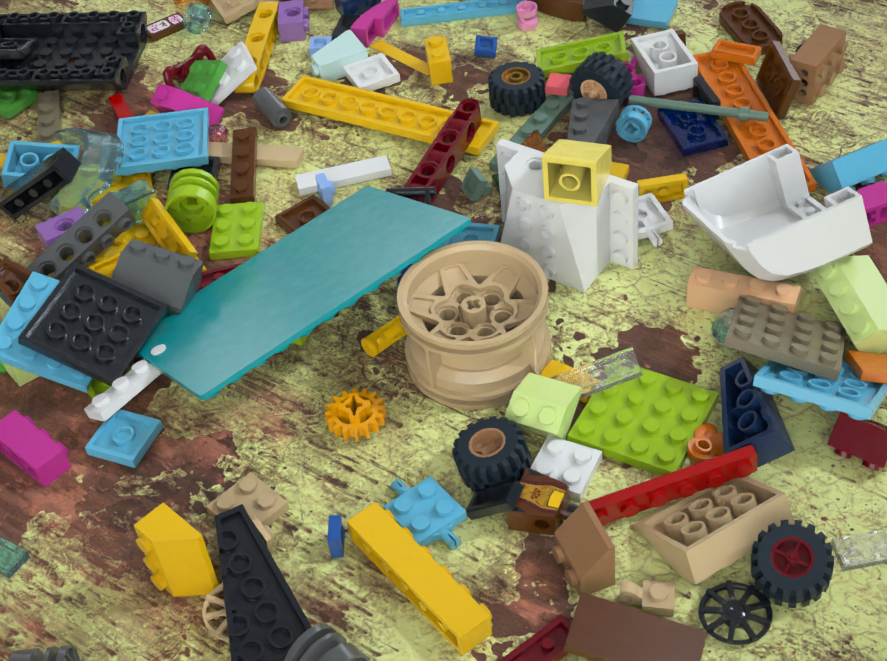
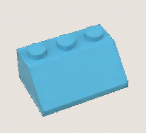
[809,139,887,193]

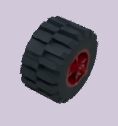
[751,519,834,608]

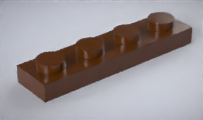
[230,127,258,204]

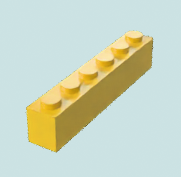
[347,502,492,656]

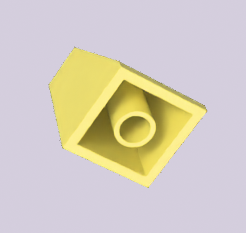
[542,139,612,207]

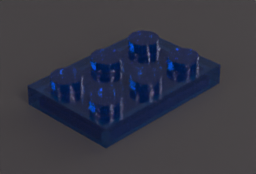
[657,98,729,157]

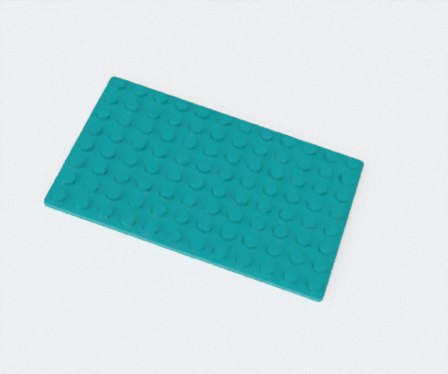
[138,186,471,400]

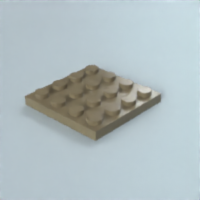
[723,295,846,382]

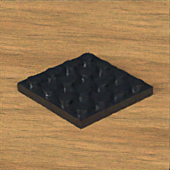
[18,262,169,386]

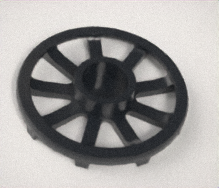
[698,580,773,645]

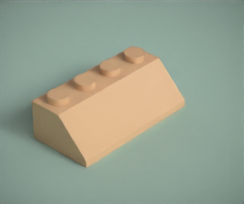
[686,266,804,316]

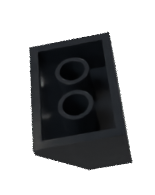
[581,0,633,32]

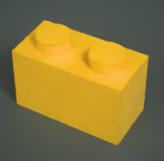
[424,36,453,85]

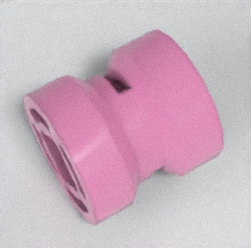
[516,1,538,31]

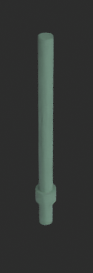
[628,95,769,122]

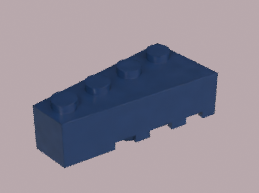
[720,356,795,468]

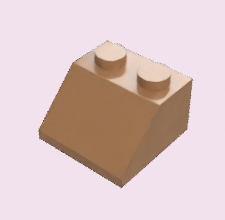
[552,501,615,595]

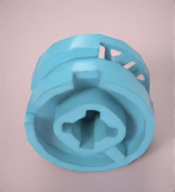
[616,105,652,143]

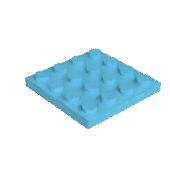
[113,107,210,176]
[0,271,94,393]
[753,360,887,420]

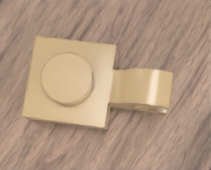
[619,580,675,616]

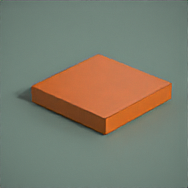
[845,350,887,384]

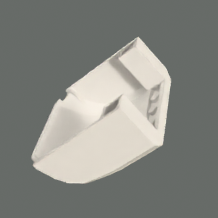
[682,144,873,282]

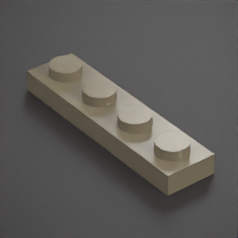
[38,90,62,143]

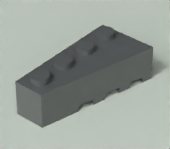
[567,97,619,144]

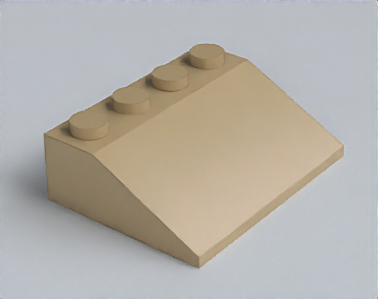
[634,477,795,584]

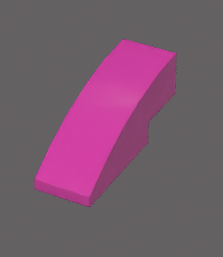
[350,0,400,48]

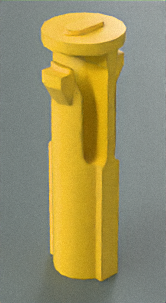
[361,315,407,357]

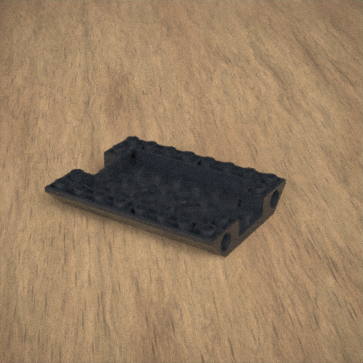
[0,10,147,91]

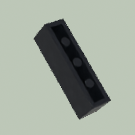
[0,147,81,220]

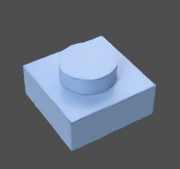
[308,36,332,56]
[315,173,336,206]

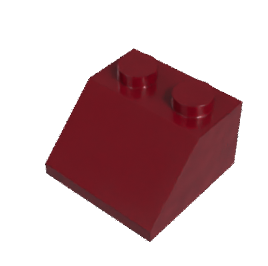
[827,411,887,471]

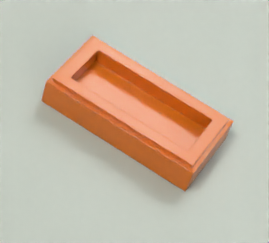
[711,39,762,66]

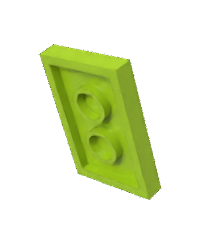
[209,201,265,260]

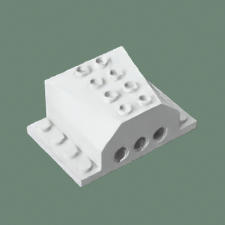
[496,138,638,292]

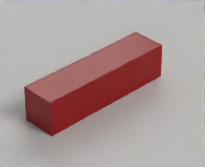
[108,93,134,121]

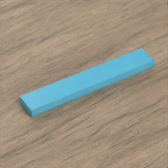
[400,0,524,27]

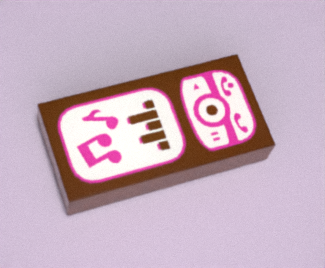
[147,12,189,42]

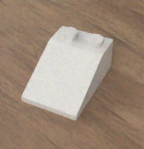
[631,29,698,96]

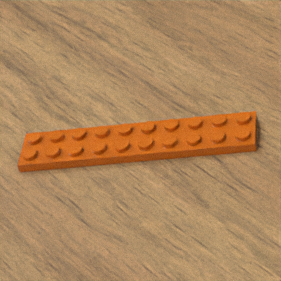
[692,52,817,192]

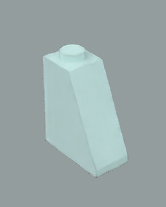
[310,30,368,81]

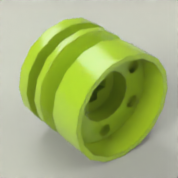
[165,168,220,233]

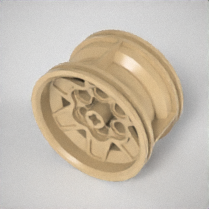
[397,240,552,410]

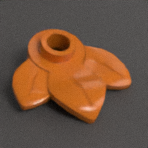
[686,423,724,464]

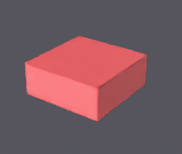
[545,73,572,96]

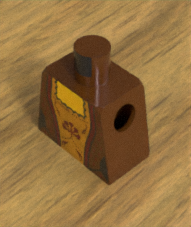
[507,468,579,535]

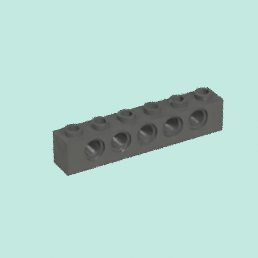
[0,191,136,308]

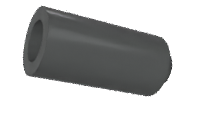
[252,87,292,128]

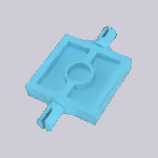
[383,476,467,550]

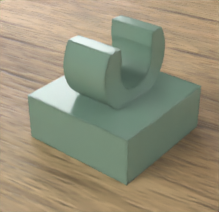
[460,167,493,202]

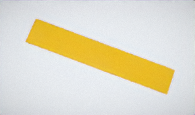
[370,40,429,76]

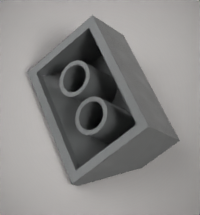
[111,239,203,313]

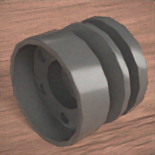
[284,623,370,661]

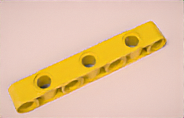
[234,1,281,94]

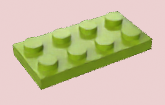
[536,31,628,79]

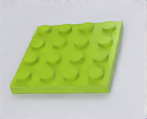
[567,359,719,476]

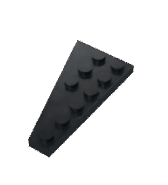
[215,504,312,661]

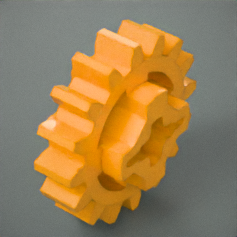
[325,388,387,442]

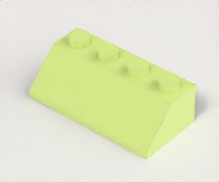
[811,255,887,354]

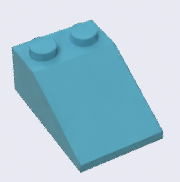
[1,141,80,189]

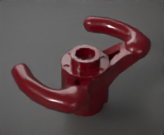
[163,44,217,88]

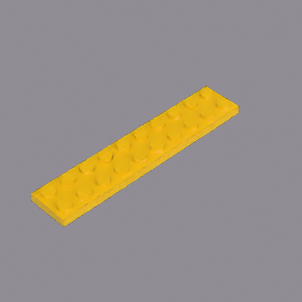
[281,75,500,156]

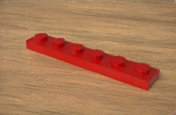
[588,445,757,527]

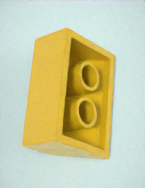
[134,502,219,597]

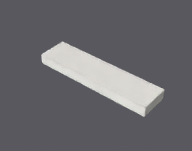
[295,155,392,196]

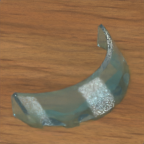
[49,127,125,215]

